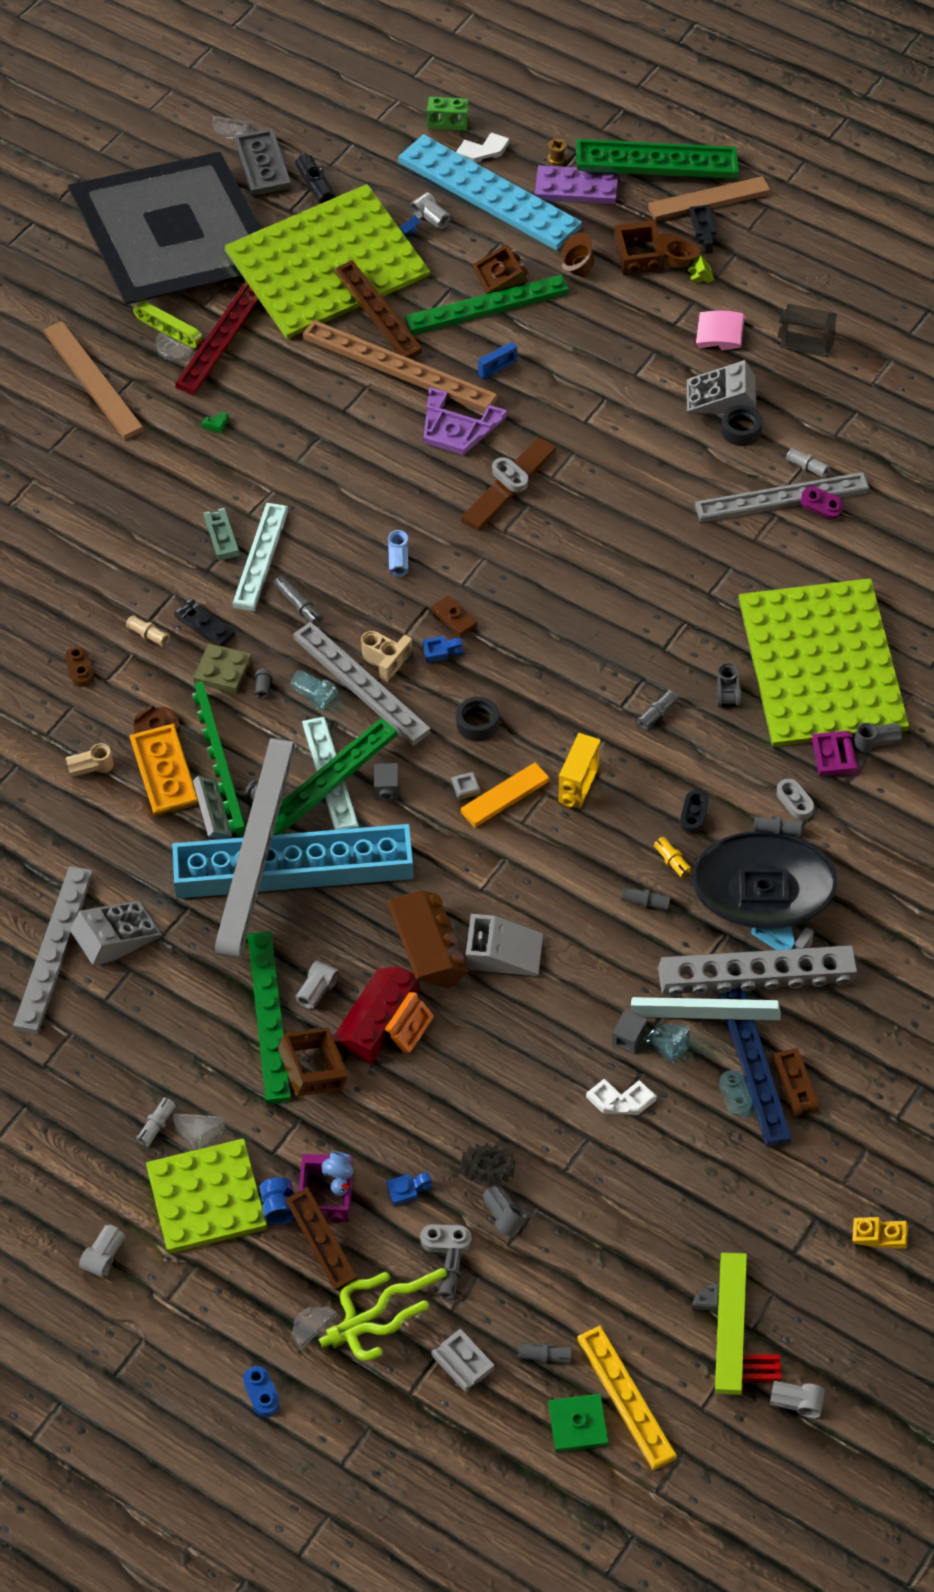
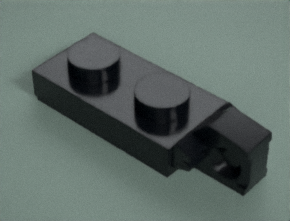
[689,205,717,253]

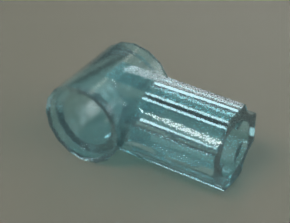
[290,670,338,710]

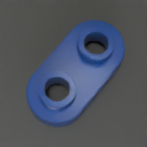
[243,1366,280,1417]

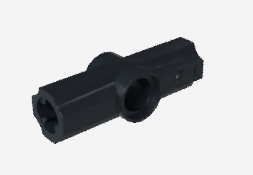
[295,153,336,204]

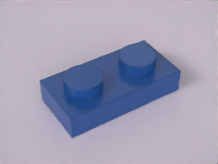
[478,342,517,379]

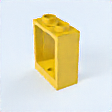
[558,733,600,809]

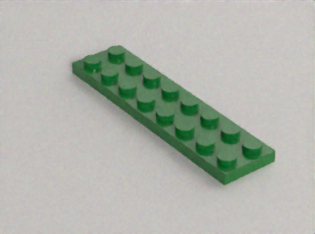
[576,139,739,179]

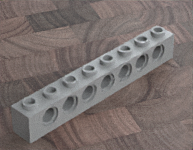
[658,946,857,996]

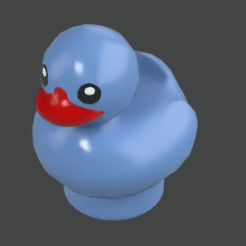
[322,1151,353,1196]

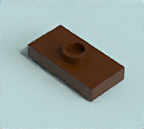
[431,595,477,638]

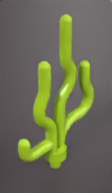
[318,1268,447,1361]

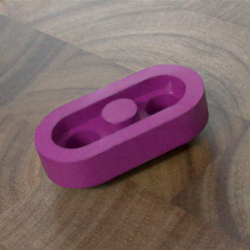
[800,486,843,519]

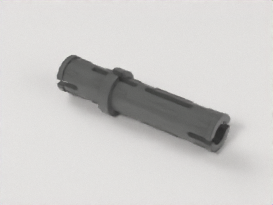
[274,575,324,627]

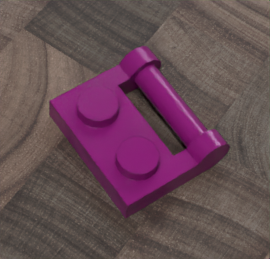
[812,731,861,777]

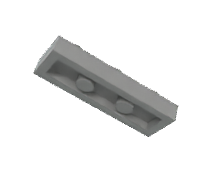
[193,776,232,839]

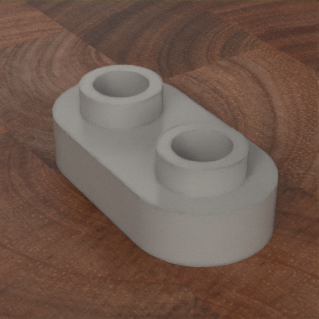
[492,457,528,492]
[776,779,814,820]
[420,1224,471,1253]

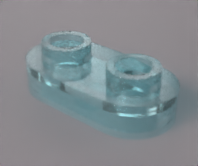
[719,1070,752,1118]

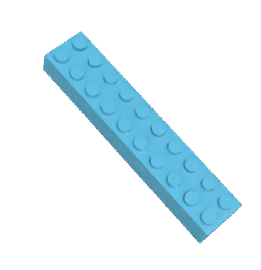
[172,824,414,898]

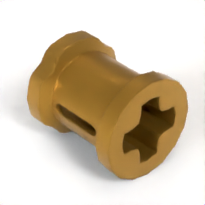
[548,138,566,166]

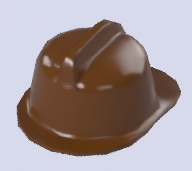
[562,232,594,278]
[653,233,701,270]

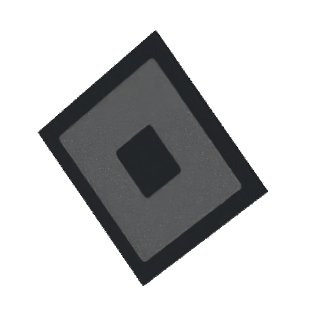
[68,151,261,305]

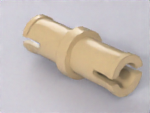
[126,615,170,647]

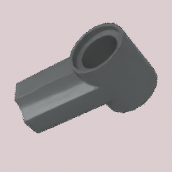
[853,723,902,753]
[482,1185,527,1237]

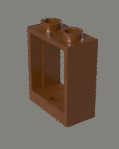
[614,220,664,275]
[278,1028,348,1097]

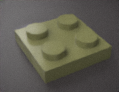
[193,644,252,694]

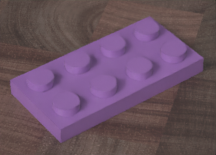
[535,165,618,204]

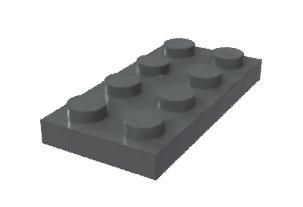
[234,128,291,196]

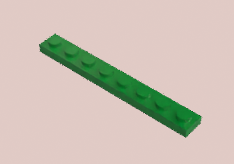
[405,275,569,335]
[192,681,246,838]
[244,718,398,835]
[248,931,291,1105]

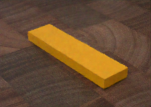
[461,763,549,828]

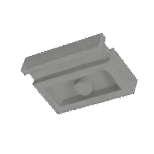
[431,1329,494,1392]

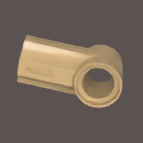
[66,743,114,777]

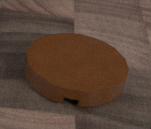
[134,706,180,735]

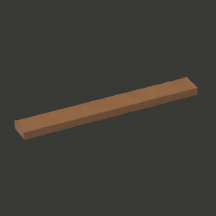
[44,321,143,440]

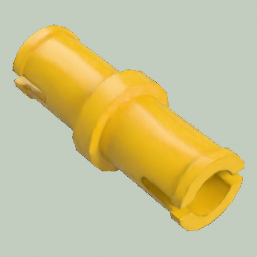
[654,837,693,879]

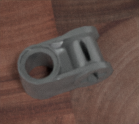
[717,663,741,707]

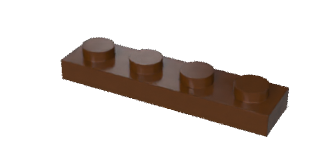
[285,1187,357,1290]

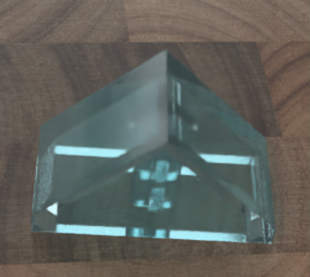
[644,1024,690,1063]

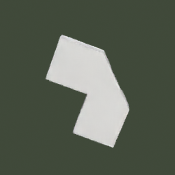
[456,133,509,163]
[586,1079,657,1115]

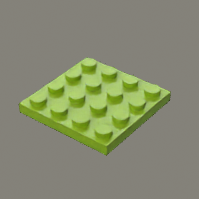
[146,1138,267,1254]

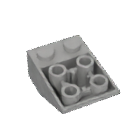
[687,360,756,414]
[70,901,162,965]
[466,914,543,976]

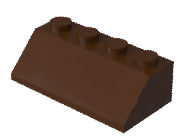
[387,890,469,988]

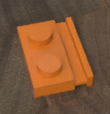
[384,992,434,1053]

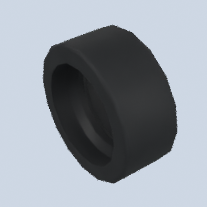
[721,405,762,446]
[456,696,499,741]

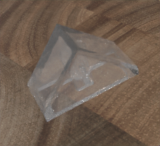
[173,1114,226,1150]

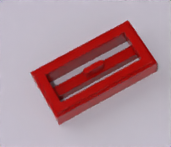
[742,1354,781,1383]

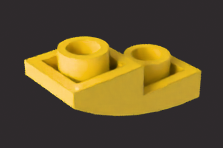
[853,1217,908,1249]

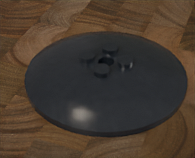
[693,831,837,929]

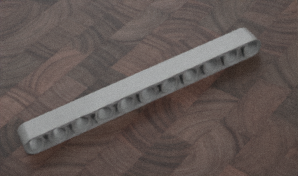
[215,738,295,958]

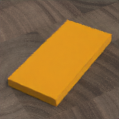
[129,724,199,817]

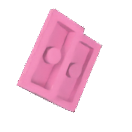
[696,311,745,351]

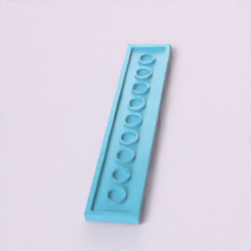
[398,134,582,251]

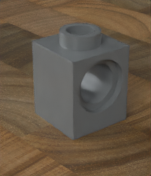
[374,763,398,801]
[612,1010,647,1054]

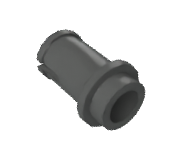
[255,669,273,699]

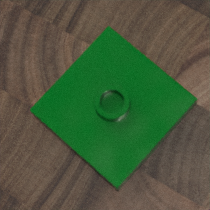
[548,1394,608,1453]

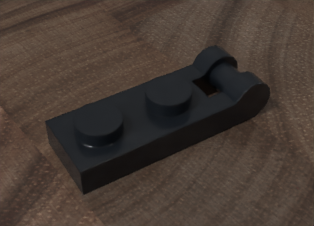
[174,598,236,647]

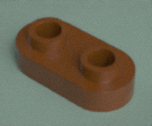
[65,647,94,687]

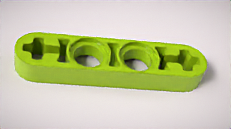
[133,301,203,348]

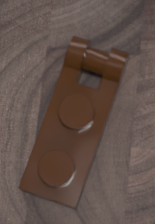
[773,1048,819,1116]

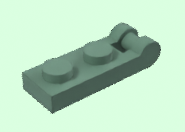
[203,508,239,561]

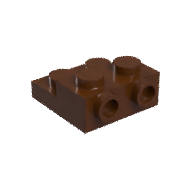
[472,244,529,294]

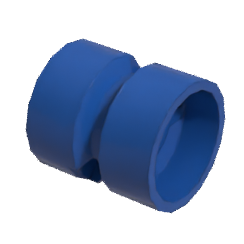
[260,1177,295,1225]

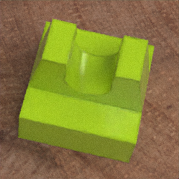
[688,255,714,284]

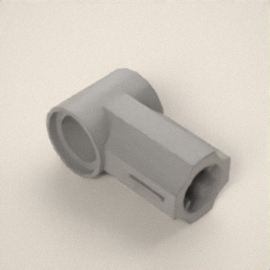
[410,192,451,229]
[296,960,339,1009]
[79,1225,125,1278]
[770,1381,825,1418]

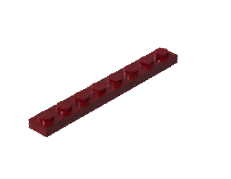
[175,281,260,396]

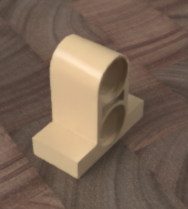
[361,631,413,682]

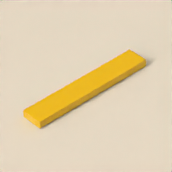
[577,1325,677,1471]

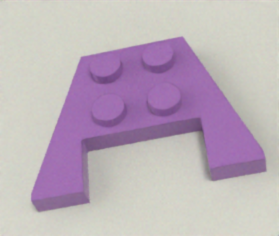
[424,387,507,455]

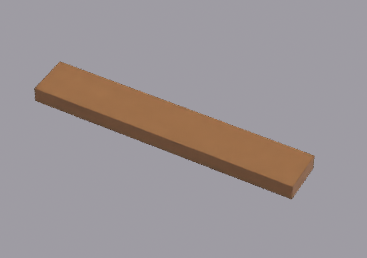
[648,176,770,222]

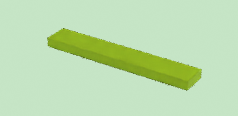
[715,1253,747,1395]

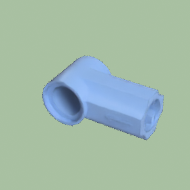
[388,530,408,577]

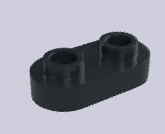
[680,790,709,833]

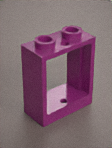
[299,1154,354,1224]

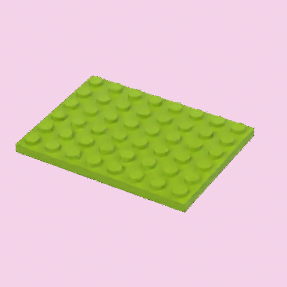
[225,184,430,339]
[739,578,909,748]

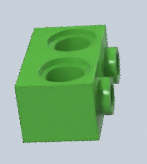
[427,97,469,131]

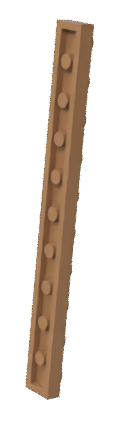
[303,320,497,413]

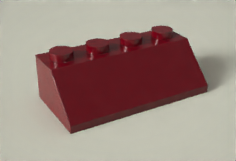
[333,966,420,1065]

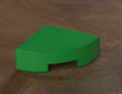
[201,413,229,434]

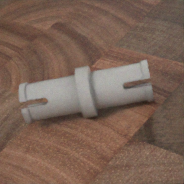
[786,448,830,478]
[136,1097,176,1147]

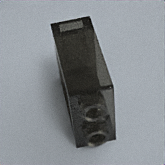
[778,304,837,358]

